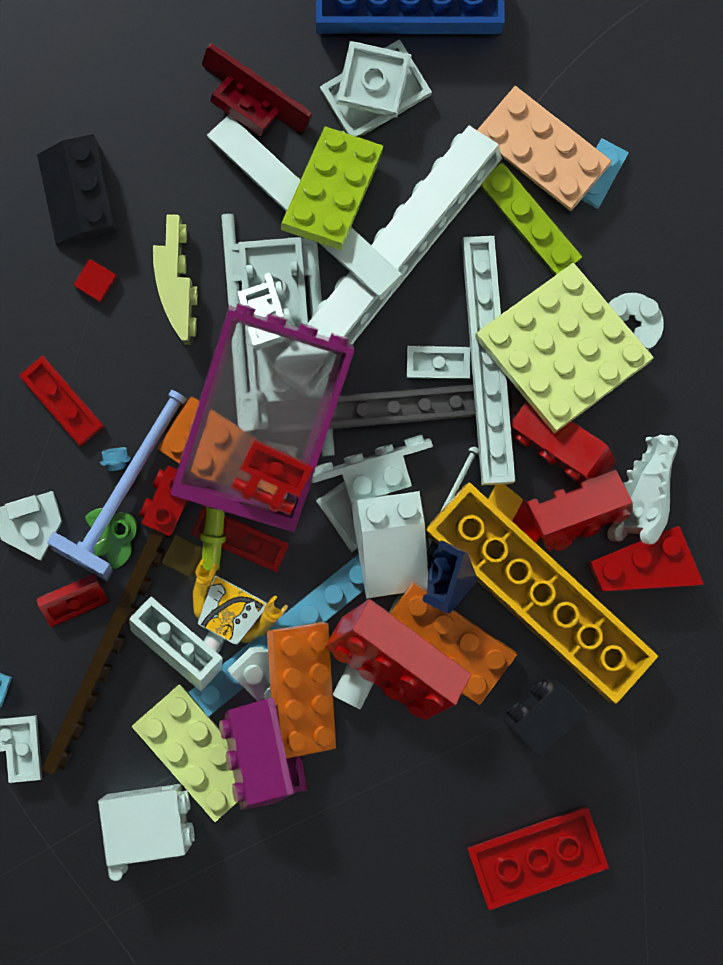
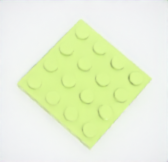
[475,262,654,434]

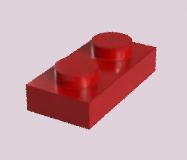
[37,573,109,627]

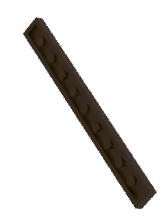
[42,500,189,775]

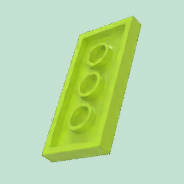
[281,126,384,250]

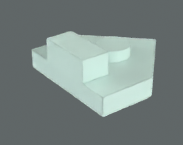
[0,491,63,561]

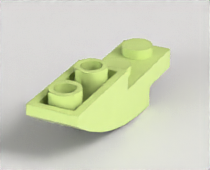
[153,215,198,345]

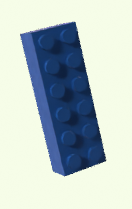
[316,0,505,34]

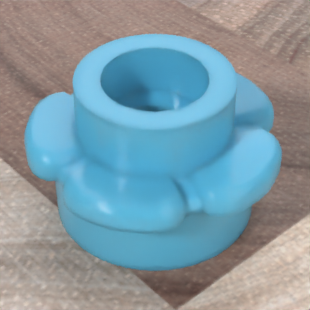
[100,447,131,471]

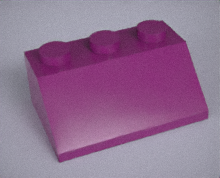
[219,698,293,810]

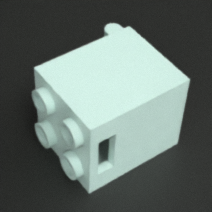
[98,784,195,881]

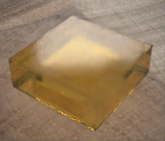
[162,535,202,577]

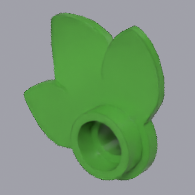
[84,508,138,570]

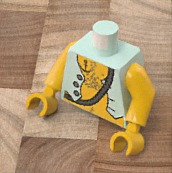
[193,559,288,653]

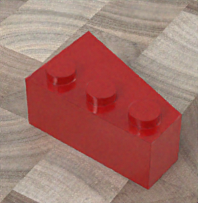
[510,401,616,483]
[528,470,633,552]
[586,526,704,591]

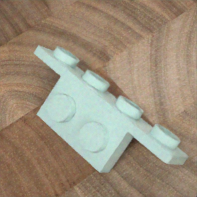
[311,435,433,504]

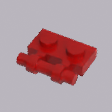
[230,439,313,515]

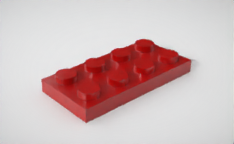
[467,806,609,910]

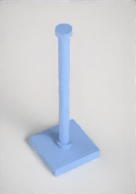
[47,390,187,582]

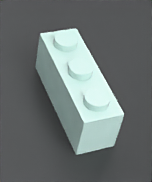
[129,597,223,691]

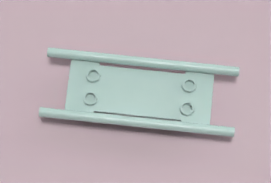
[221,214,335,456]

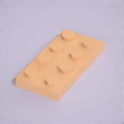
[477,86,611,211]

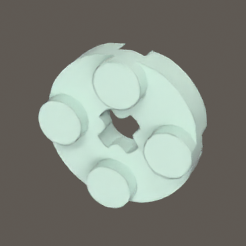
[609,293,664,350]

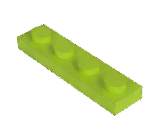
[480,162,582,276]

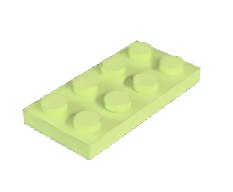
[132,684,236,822]

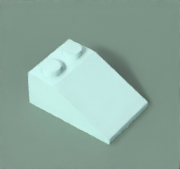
[351,491,428,599]

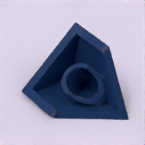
[422,541,478,613]

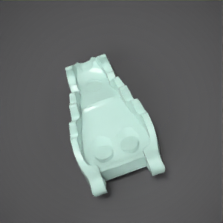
[608,435,678,544]

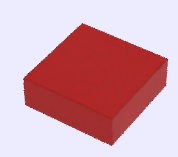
[73,259,117,303]

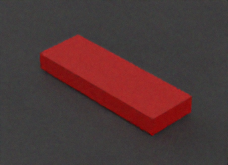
[19,355,105,447]
[191,506,290,573]

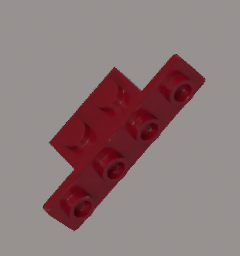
[202,43,312,137]

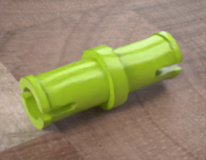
[200,506,226,570]

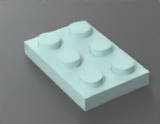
[320,39,432,138]

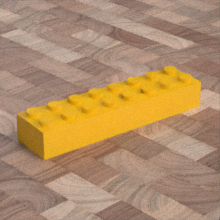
[425,482,658,704]

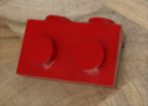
[139,465,187,535]

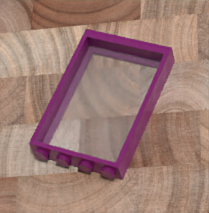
[171,303,355,532]

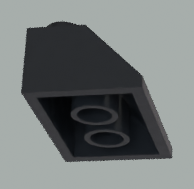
[37,134,117,246]

